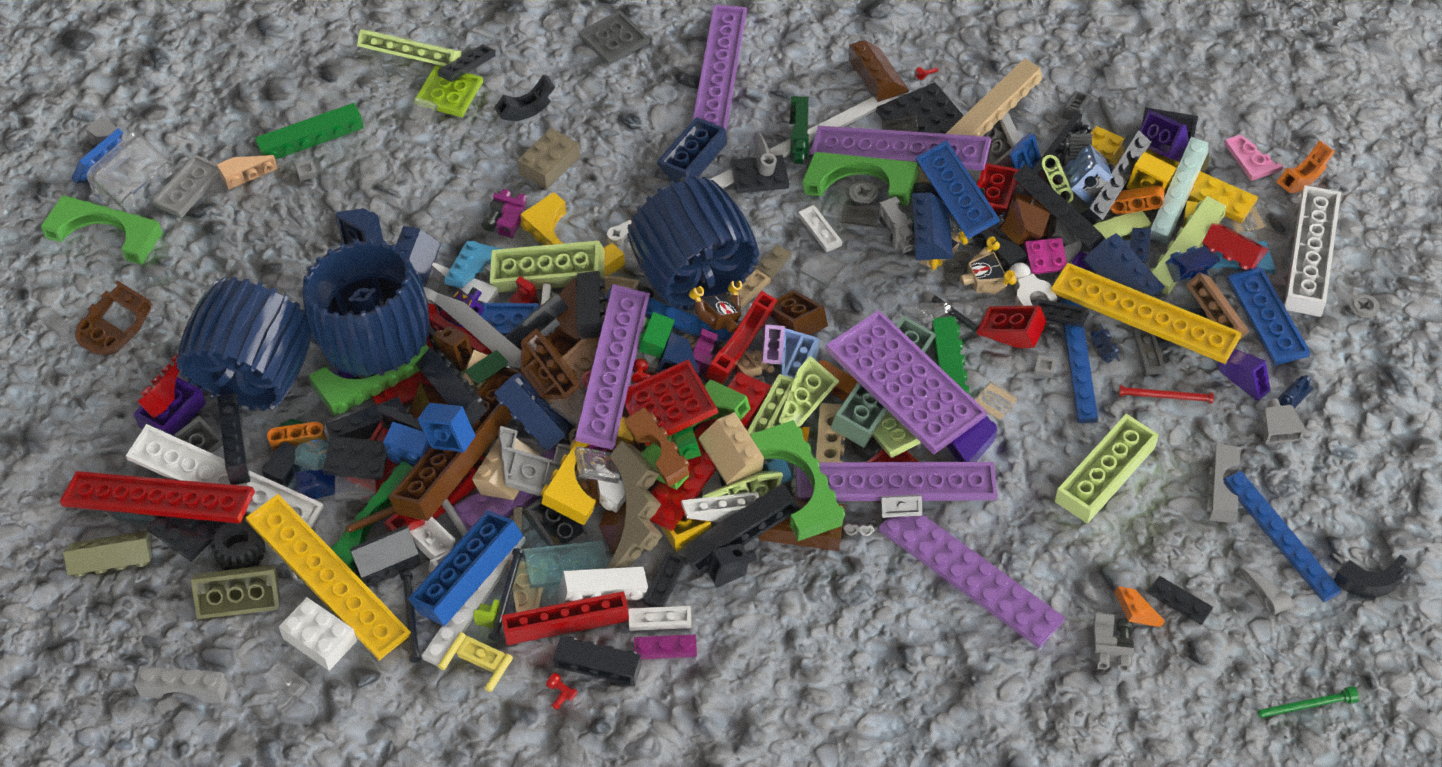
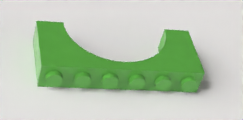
[802,152,920,206]
[41,195,162,265]
[309,344,429,417]
[641,380,750,490]
[750,420,845,541]

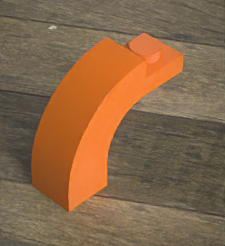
[1276,140,1335,193]

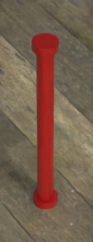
[1119,385,1214,404]

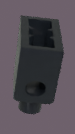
[707,544,757,588]

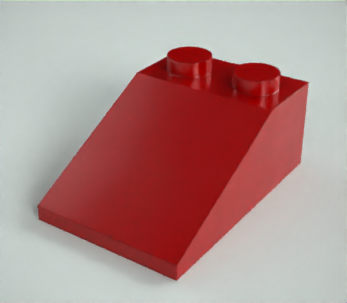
[976,306,1047,348]

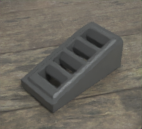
[1062,91,1091,121]

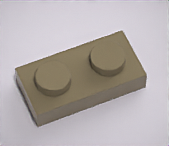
[756,244,792,279]

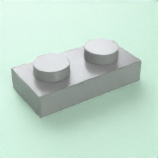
[881,494,922,518]

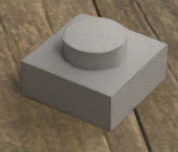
[295,160,317,181]
[1034,355,1057,378]

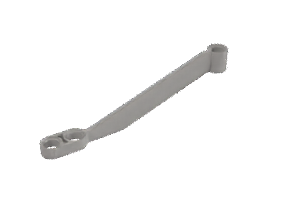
[423,287,521,370]

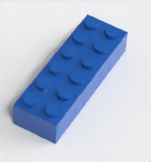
[408,510,524,626]

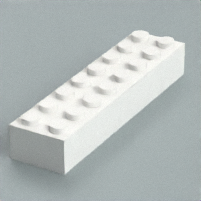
[1284,185,1341,317]

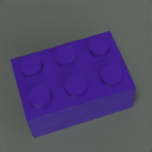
[134,377,206,436]

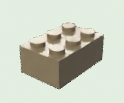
[517,128,580,190]

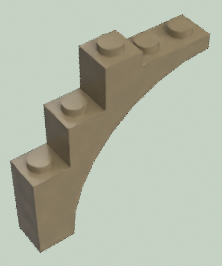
[606,441,663,569]

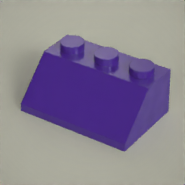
[1139,109,1189,162]

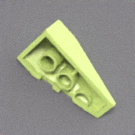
[778,356,839,427]
[702,470,783,498]

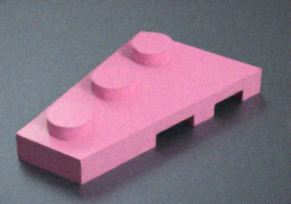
[1224,135,1283,181]

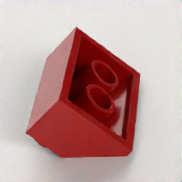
[977,163,1019,219]
[1202,223,1269,270]

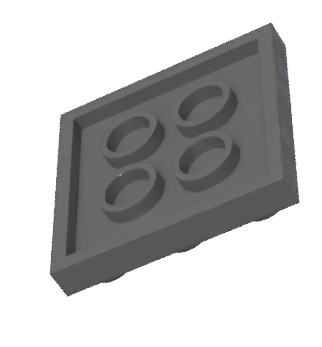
[579,10,650,66]

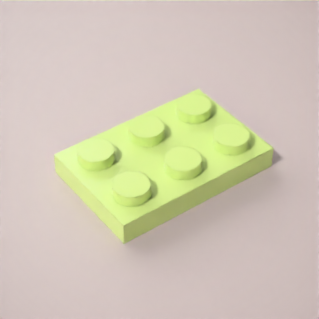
[872,411,921,458]

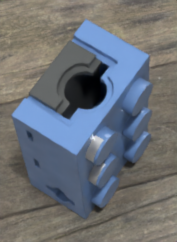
[1065,144,1113,203]

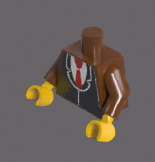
[689,281,742,333]

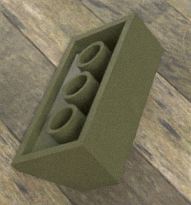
[63,530,153,577]
[191,564,280,620]

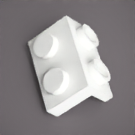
[410,517,455,560]

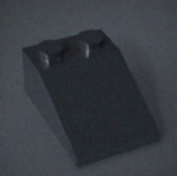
[523,497,593,559]

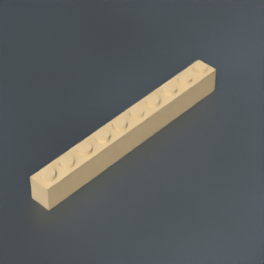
[917,58,1042,184]

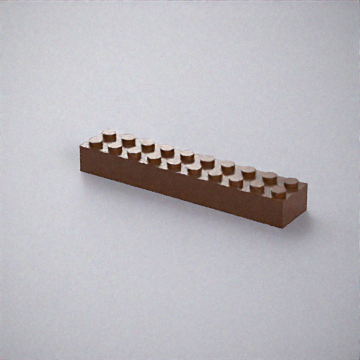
[388,367,531,521]

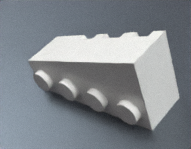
[557,567,648,604]

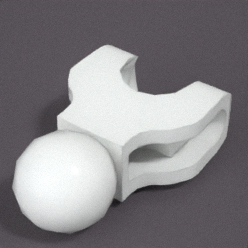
[1009,263,1057,306]

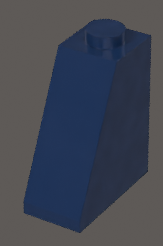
[656,332,699,374]

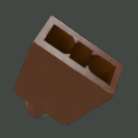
[433,326,473,372]

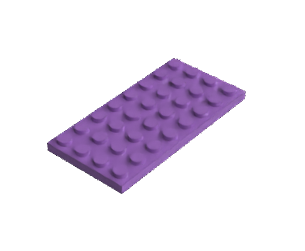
[825,310,988,455]

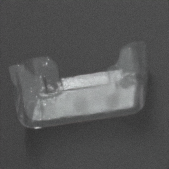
[87,132,175,213]

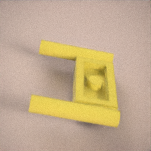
[437,632,513,692]

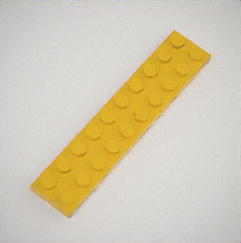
[1090,126,1258,224]
[1051,263,1242,364]
[246,494,411,661]

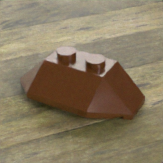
[556,278,582,345]
[520,329,581,399]
[599,490,651,554]

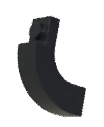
[494,75,555,121]
[1334,555,1408,598]

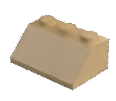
[699,412,764,485]
[472,438,540,500]

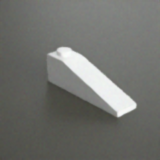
[432,262,499,305]
[681,492,760,522]

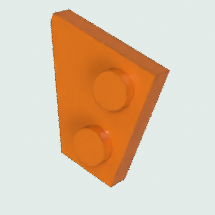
[1114,586,1165,627]

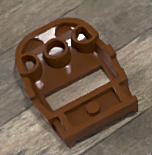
[75,280,153,355]

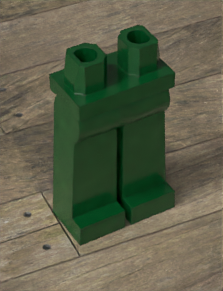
[789,96,809,164]

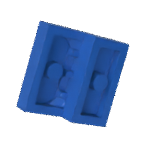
[1009,133,1041,170]

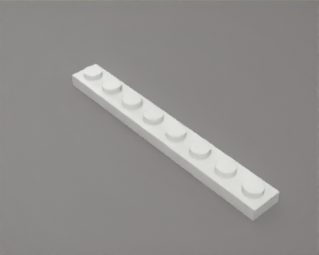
[422,536,526,666]

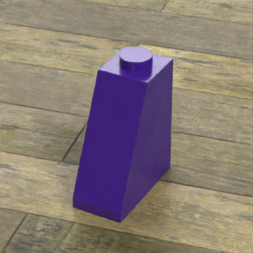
[1218,349,1271,401]
[946,415,997,462]

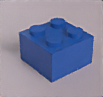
[418,403,475,452]
[383,422,430,467]

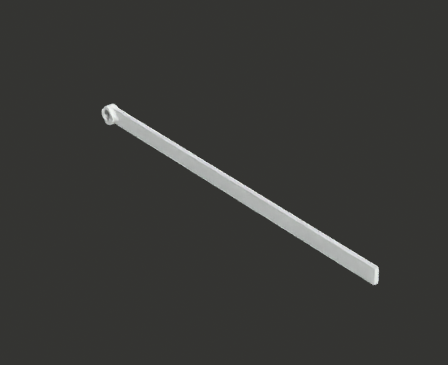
[607,96,899,246]

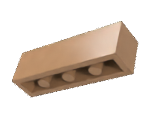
[1186,272,1250,340]

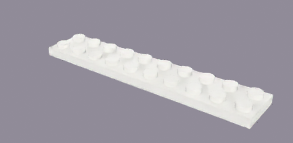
[126,424,324,528]

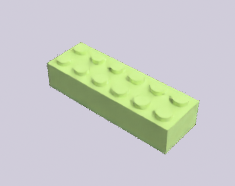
[490,241,605,293]
[1055,414,1159,524]

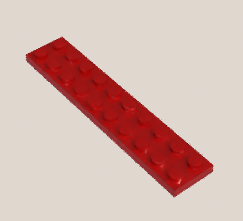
[650,372,772,531]
[59,471,255,523]

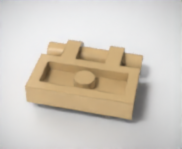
[735,349,774,378]

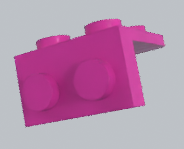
[1023,238,1067,274]

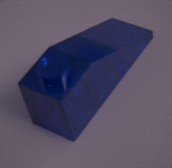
[294,469,360,499]

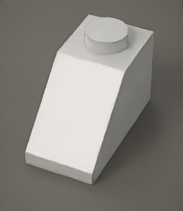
[595,466,626,513]

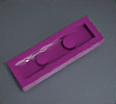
[634,634,697,659]

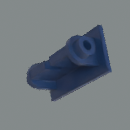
[1130,228,1151,263]
[1091,323,1120,363]
[1277,375,1314,409]

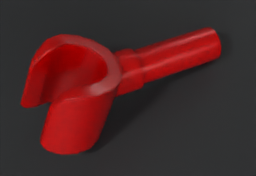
[914,67,939,80]

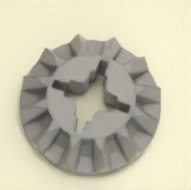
[849,181,878,206]
[1348,294,1380,320]

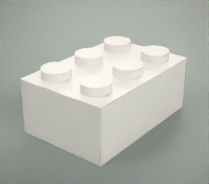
[279,598,357,671]

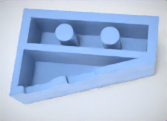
[782,328,819,378]

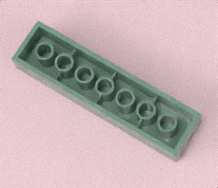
[830,316,936,448]

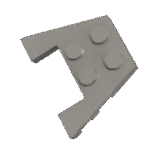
[498,426,570,497]

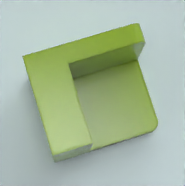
[473,599,500,628]

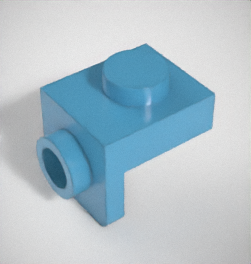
[763,459,793,483]

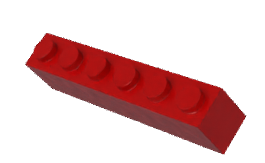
[501,591,629,645]

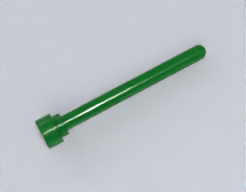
[1257,686,1359,718]

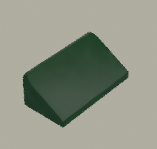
[465,350,509,386]

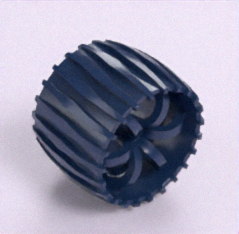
[627,176,760,311]
[302,238,429,378]
[176,277,311,411]

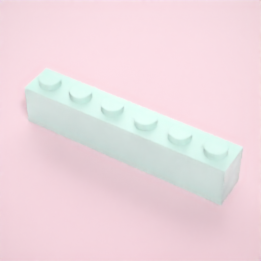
[1150,137,1208,245]

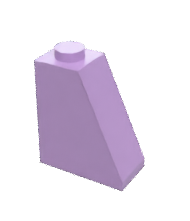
[762,325,785,364]

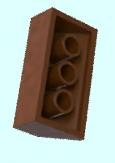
[849,40,909,102]

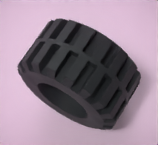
[210,518,266,570]

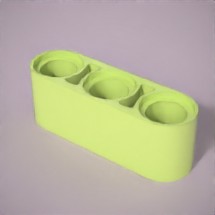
[1042,155,1074,204]

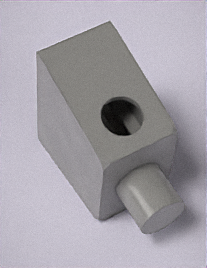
[1262,399,1305,445]

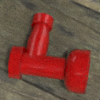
[631,358,651,383]
[546,672,578,710]

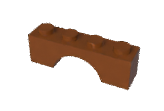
[624,407,689,487]

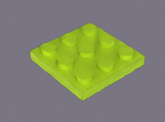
[414,65,483,118]

